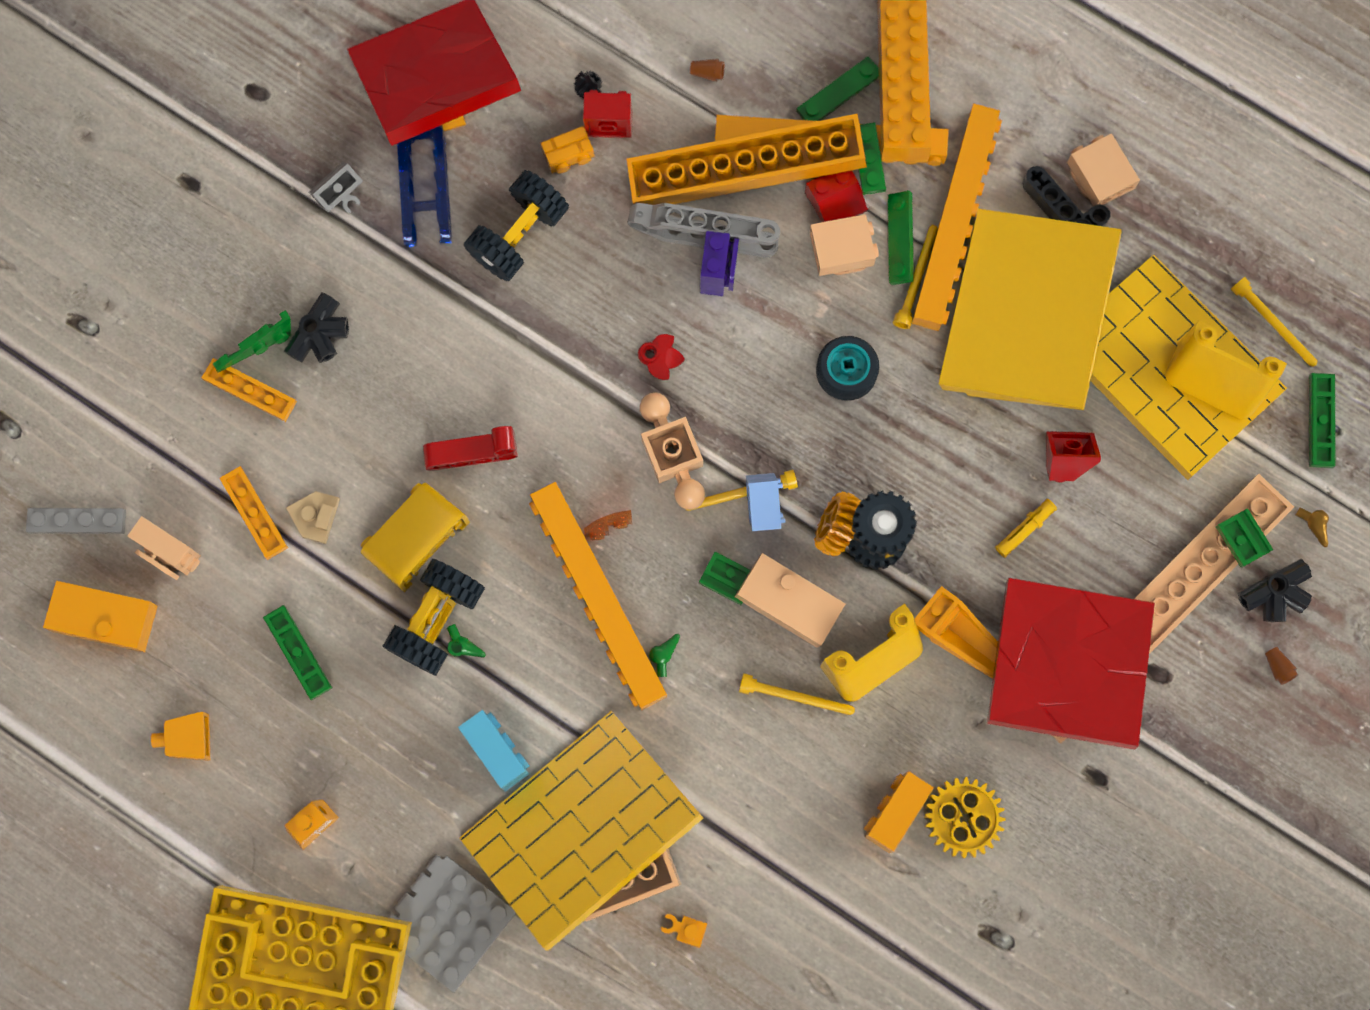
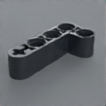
[1022,166,1111,227]

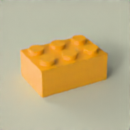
[864,771,934,853]

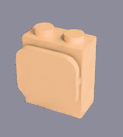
[1067,133,1140,206]
[809,214,879,276]
[128,516,201,580]

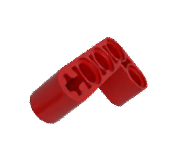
[423,426,518,471]

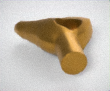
[1295,507,1329,548]

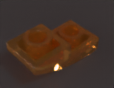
[584,510,633,540]

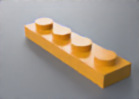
[201,358,297,422]
[220,466,288,560]

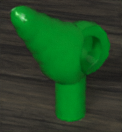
[447,624,486,658]
[649,634,680,677]

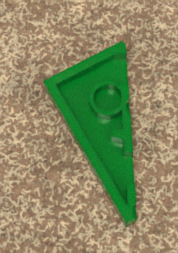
[213,310,291,373]

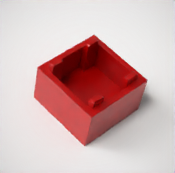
[583,90,632,138]

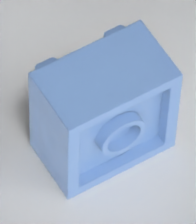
[746,473,785,531]

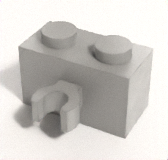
[309,162,363,213]

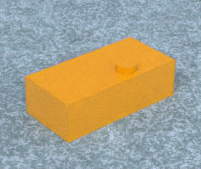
[43,581,158,652]

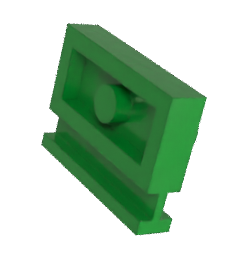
[1215,508,1274,568]
[698,552,750,605]

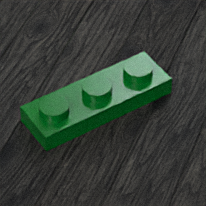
[858,122,886,195]

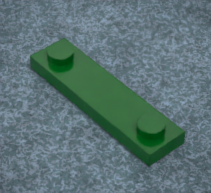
[796,56,879,121]
[888,190,914,285]
[1309,373,1336,468]
[263,605,333,701]

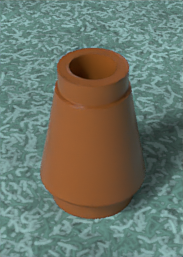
[690,59,725,82]
[1265,647,1298,685]

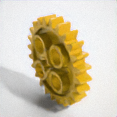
[924,777,1006,859]

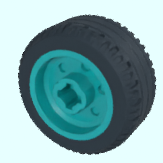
[816,336,879,401]

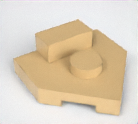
[286,491,340,544]

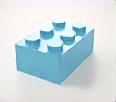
[458,710,530,791]

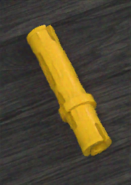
[995,498,1057,558]

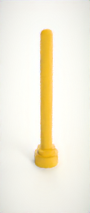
[892,225,938,329]
[1230,277,1317,367]
[686,469,798,511]
[739,673,855,715]

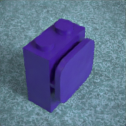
[700,231,739,296]

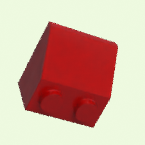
[805,170,868,222]

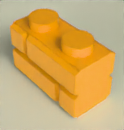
[540,126,594,174]

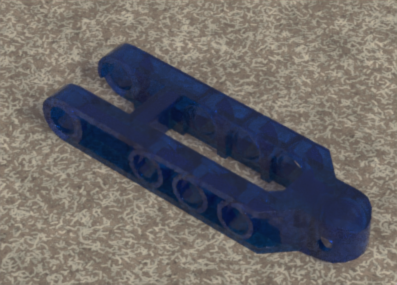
[397,126,452,247]

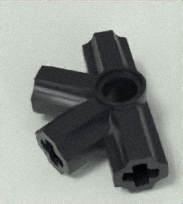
[284,292,349,363]
[1238,559,1312,622]

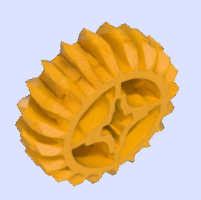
[814,491,861,556]

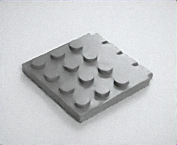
[387,854,516,993]

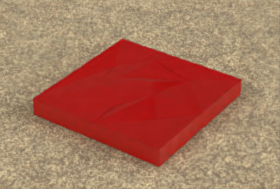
[347,0,521,146]
[987,578,1155,750]

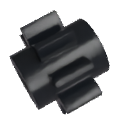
[574,71,602,99]

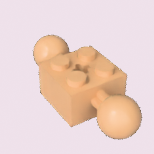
[640,392,705,510]

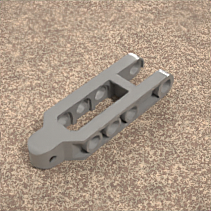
[627,203,780,258]

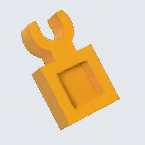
[661,914,707,948]

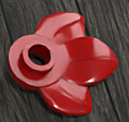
[638,334,685,380]

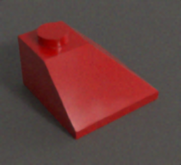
[1046,431,1101,483]

